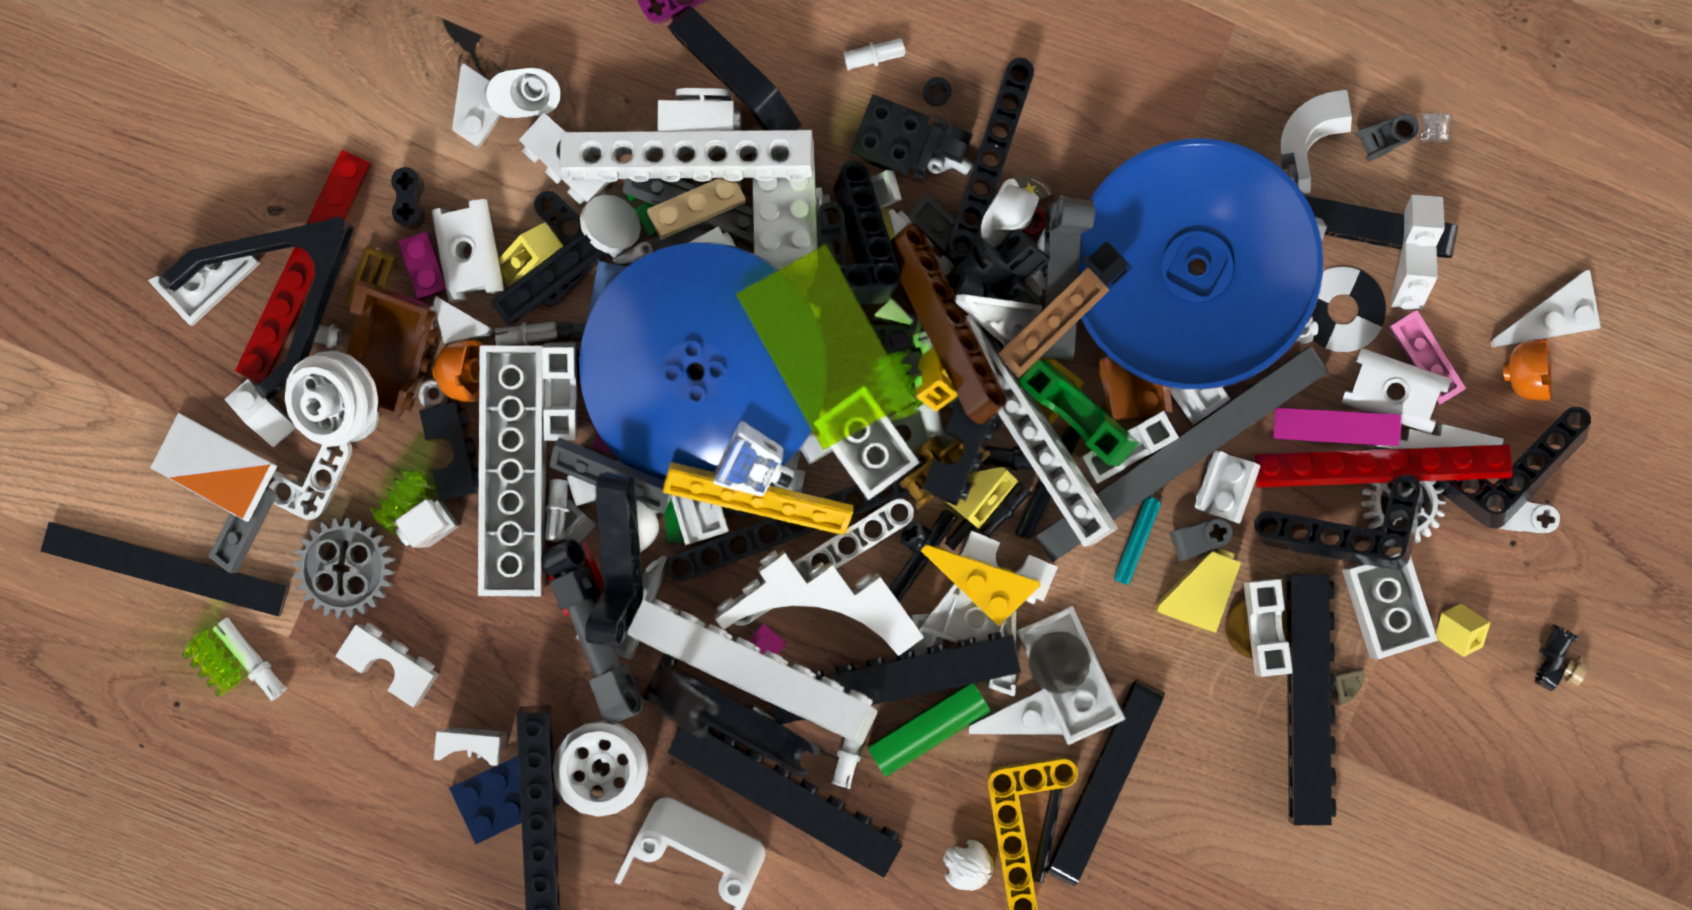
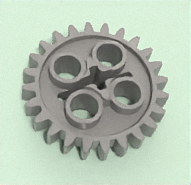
[292,518,395,618]

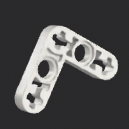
[267,441,353,520]

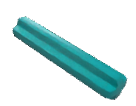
[1114,496,1161,585]

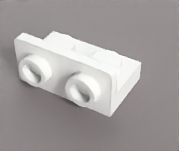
[1195,450,1261,524]

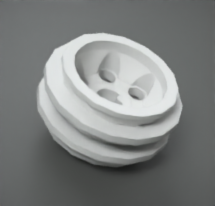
[285,350,378,447]
[553,720,649,817]

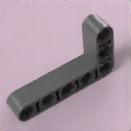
[1040,198,1095,360]

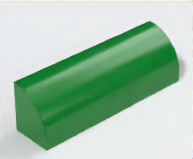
[867,683,991,778]

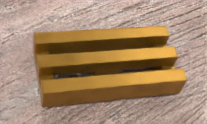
[344,246,397,306]

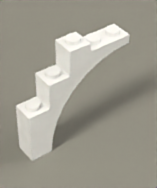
[715,550,924,656]

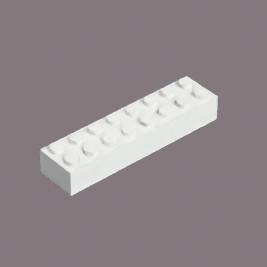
[478,346,547,596]
[627,599,878,746]

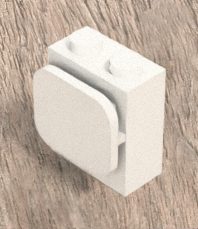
[658,88,742,131]

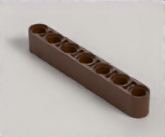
[890,224,1007,424]

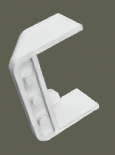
[614,796,766,910]

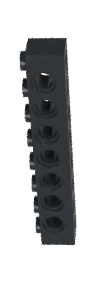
[516,705,561,910]

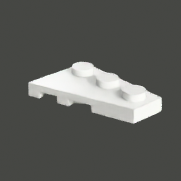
[148,256,261,326]

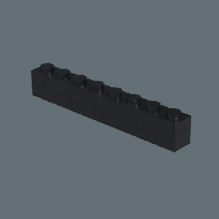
[1286,574,1337,825]
[772,630,1022,724]
[667,719,903,878]

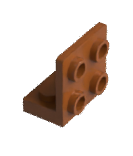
[1099,357,1173,420]

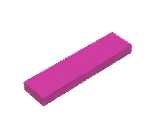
[1273,408,1402,447]

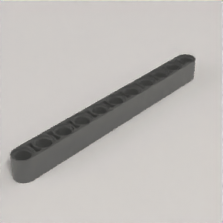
[1035,346,1329,562]

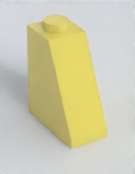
[1153,548,1241,633]

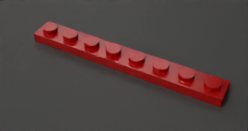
[235,149,372,383]
[1255,444,1512,488]

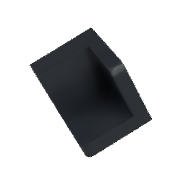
[1081,241,1133,289]

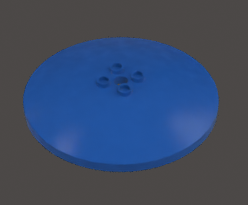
[1079,139,1324,390]
[579,242,828,481]

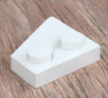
[452,63,502,148]

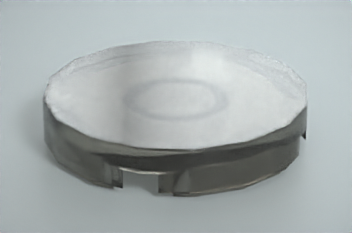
[1028,631,1091,694]

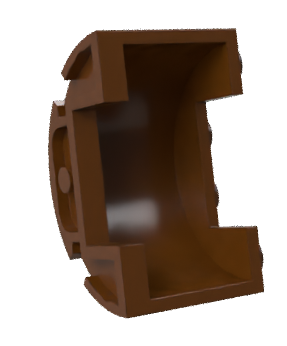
[332,280,441,419]

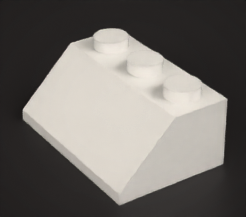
[813,385,919,500]

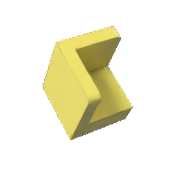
[1436,604,1491,657]

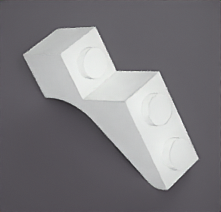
[1391,194,1445,311]

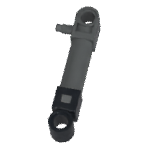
[542,539,643,724]

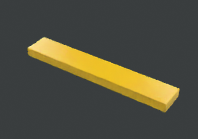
[662,462,854,535]

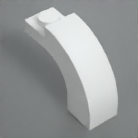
[1280,90,1352,194]

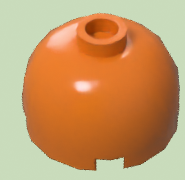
[1503,338,1552,401]
[432,340,483,402]

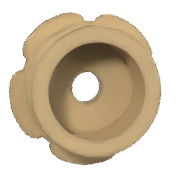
[1564,656,1590,686]

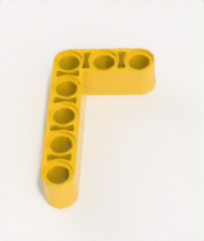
[987,757,1078,910]

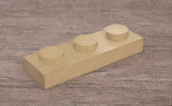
[647,178,746,240]

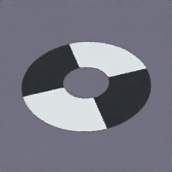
[1305,267,1386,352]

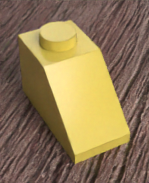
[499,222,563,288]
[946,467,1018,529]

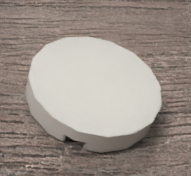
[580,194,641,254]

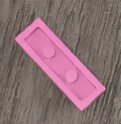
[1388,310,1466,405]

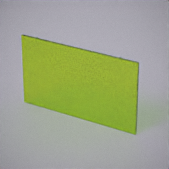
[736,244,912,450]

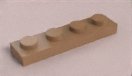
[997,267,1109,377]

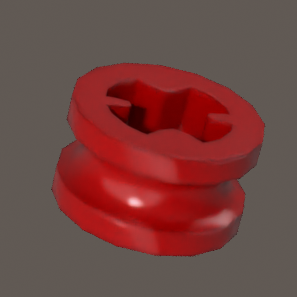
[1021,207,1046,236]

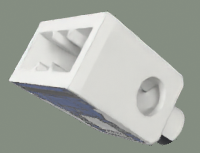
[713,420,795,496]

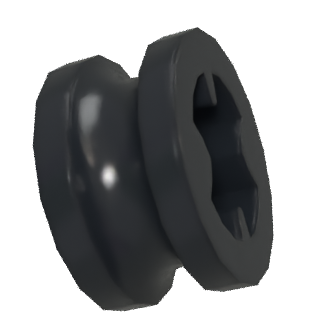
[923,77,951,106]
[901,521,932,553]

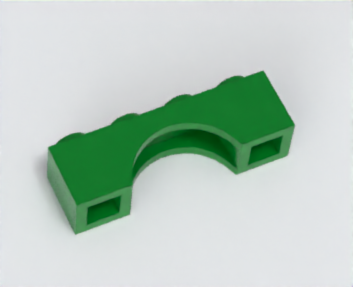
[1018,359,1139,466]

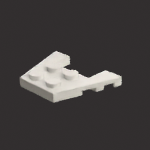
[905,583,1016,696]

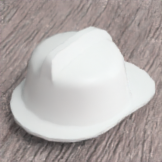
[487,67,561,118]
[981,179,1039,247]

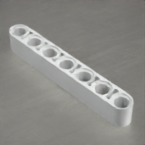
[734,499,914,626]

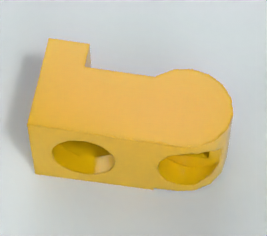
[916,348,957,412]

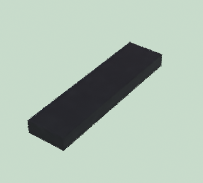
[490,232,608,327]

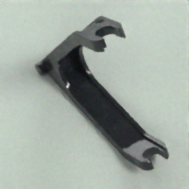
[159,216,356,400]
[642,653,820,777]

